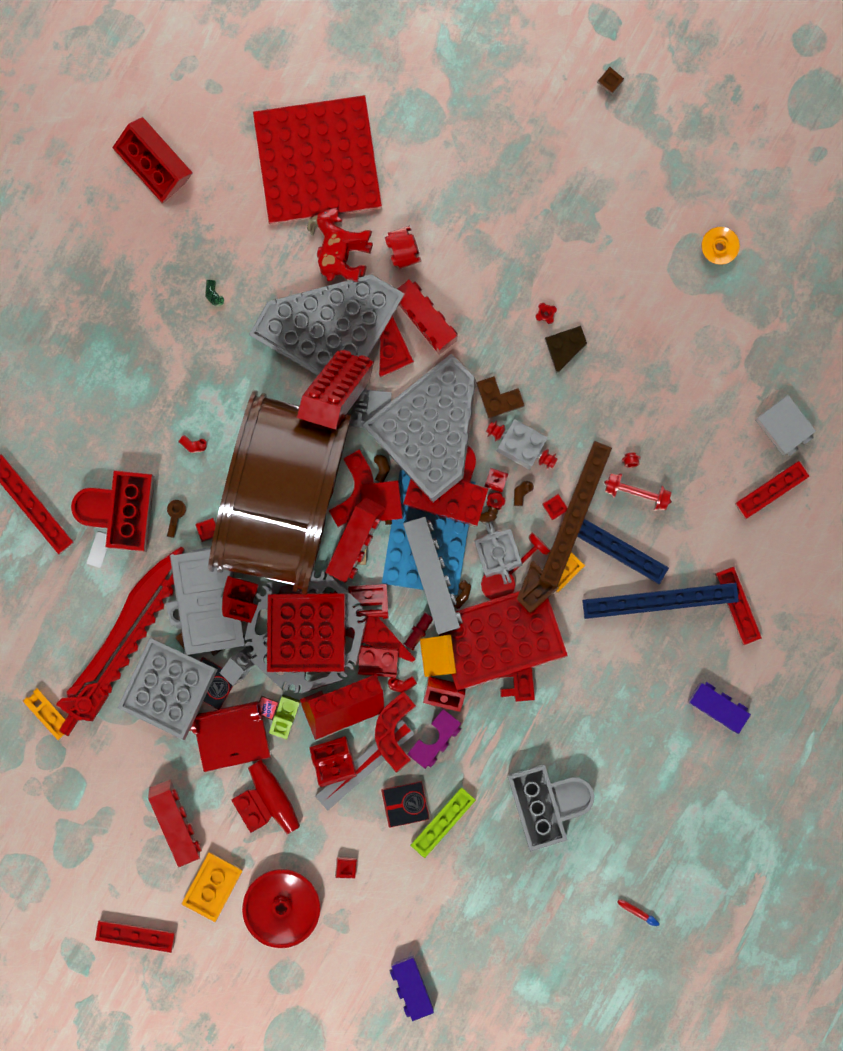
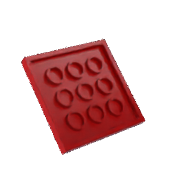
[267,593,346,673]

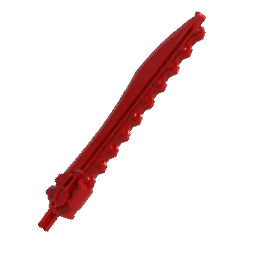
[56,547,185,737]

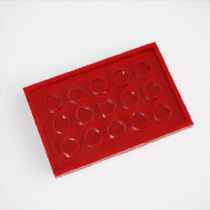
[439,591,568,691]

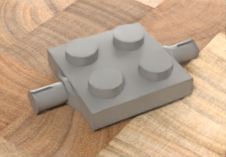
[474,522,523,584]

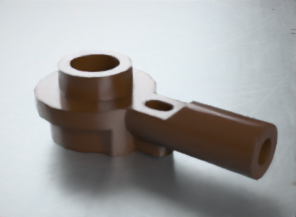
[167,500,186,538]

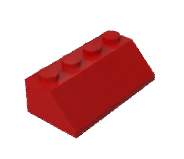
[112,117,193,203]
[301,674,384,740]

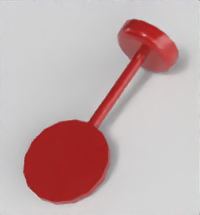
[481,532,551,600]

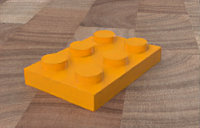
[181,852,243,922]

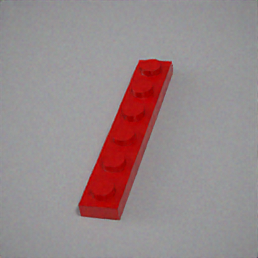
[0,454,74,555]

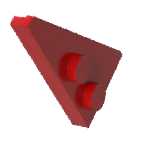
[379,316,414,378]
[345,609,415,662]

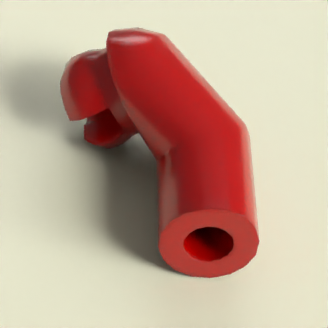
[388,676,417,693]

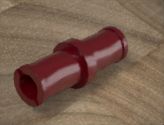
[403,612,433,651]

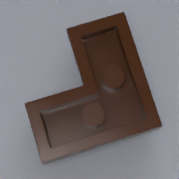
[476,376,525,419]

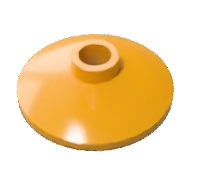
[701,227,740,265]

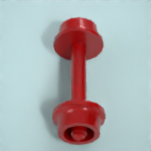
[604,473,672,511]

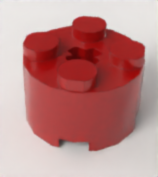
[385,225,422,269]

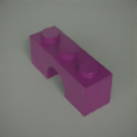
[407,709,462,769]

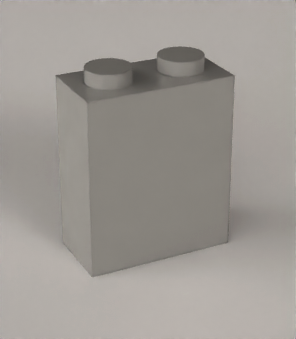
[755,395,816,456]

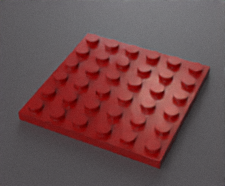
[253,95,382,224]

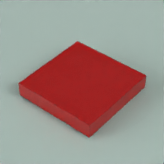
[360,480,403,521]

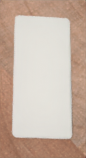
[87,531,107,568]

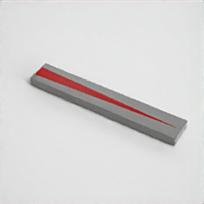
[315,720,415,811]

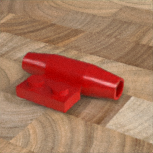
[231,760,300,834]

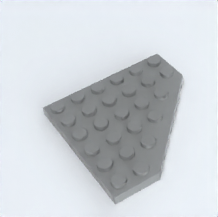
[249,274,405,376]
[363,354,476,502]

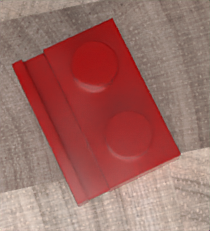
[358,646,399,678]

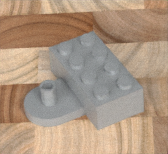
[507,764,594,851]

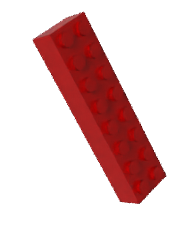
[297,350,374,430]

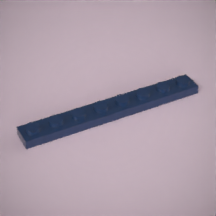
[582,583,739,619]

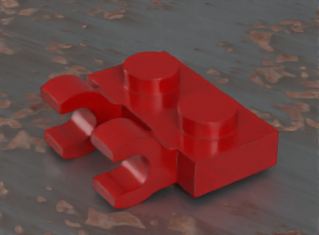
[500,668,535,702]

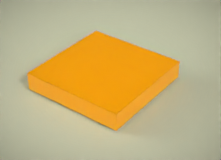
[420,635,456,677]

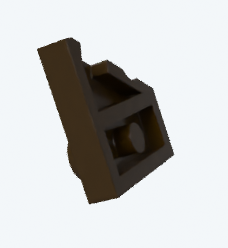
[545,326,587,373]

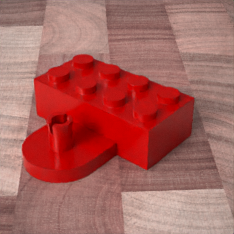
[403,446,488,527]
[71,471,155,552]

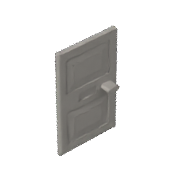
[170,549,245,656]

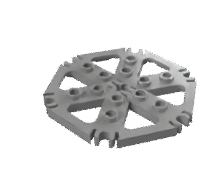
[244,570,366,694]

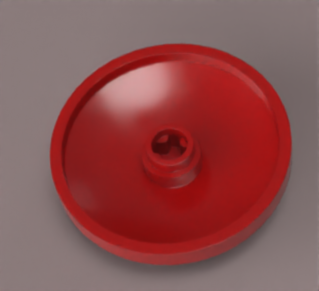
[242,869,320,948]

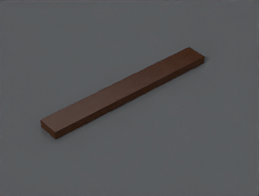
[539,441,612,588]

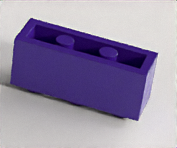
[688,682,751,734]
[389,956,434,1021]

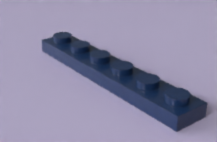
[559,519,669,584]

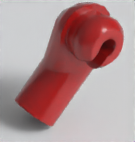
[178,435,207,453]

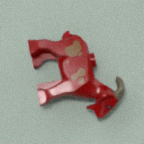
[307,209,373,282]

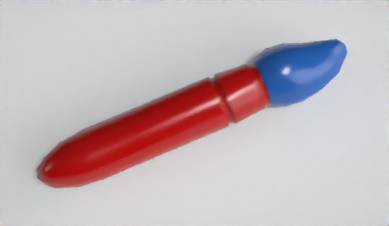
[617,900,660,926]

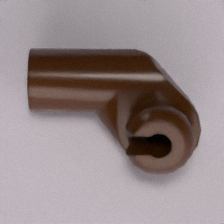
[374,454,390,482]
[514,481,534,506]
[479,507,498,523]

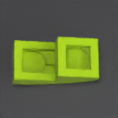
[269,694,301,740]

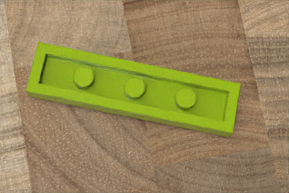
[410,787,476,858]

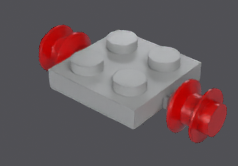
[486,419,558,470]

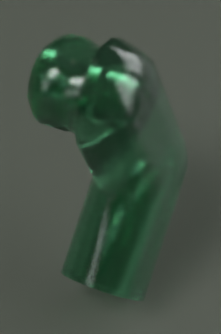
[205,280,224,306]

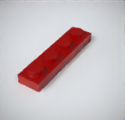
[735,461,810,520]
[715,567,762,645]
[95,920,175,953]

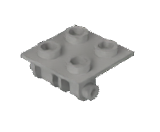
[350,388,392,428]

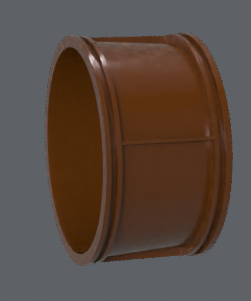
[208,390,351,595]

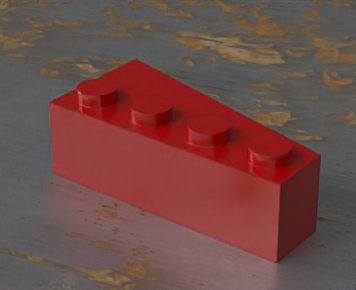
[397,279,458,355]
[325,497,386,583]
[148,779,202,868]

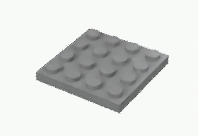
[118,638,218,740]

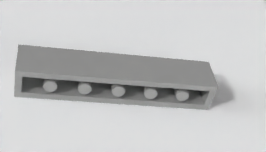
[403,517,462,635]

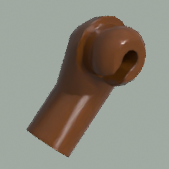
[453,580,472,609]

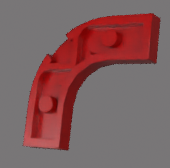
[329,449,374,528]
[375,691,416,773]

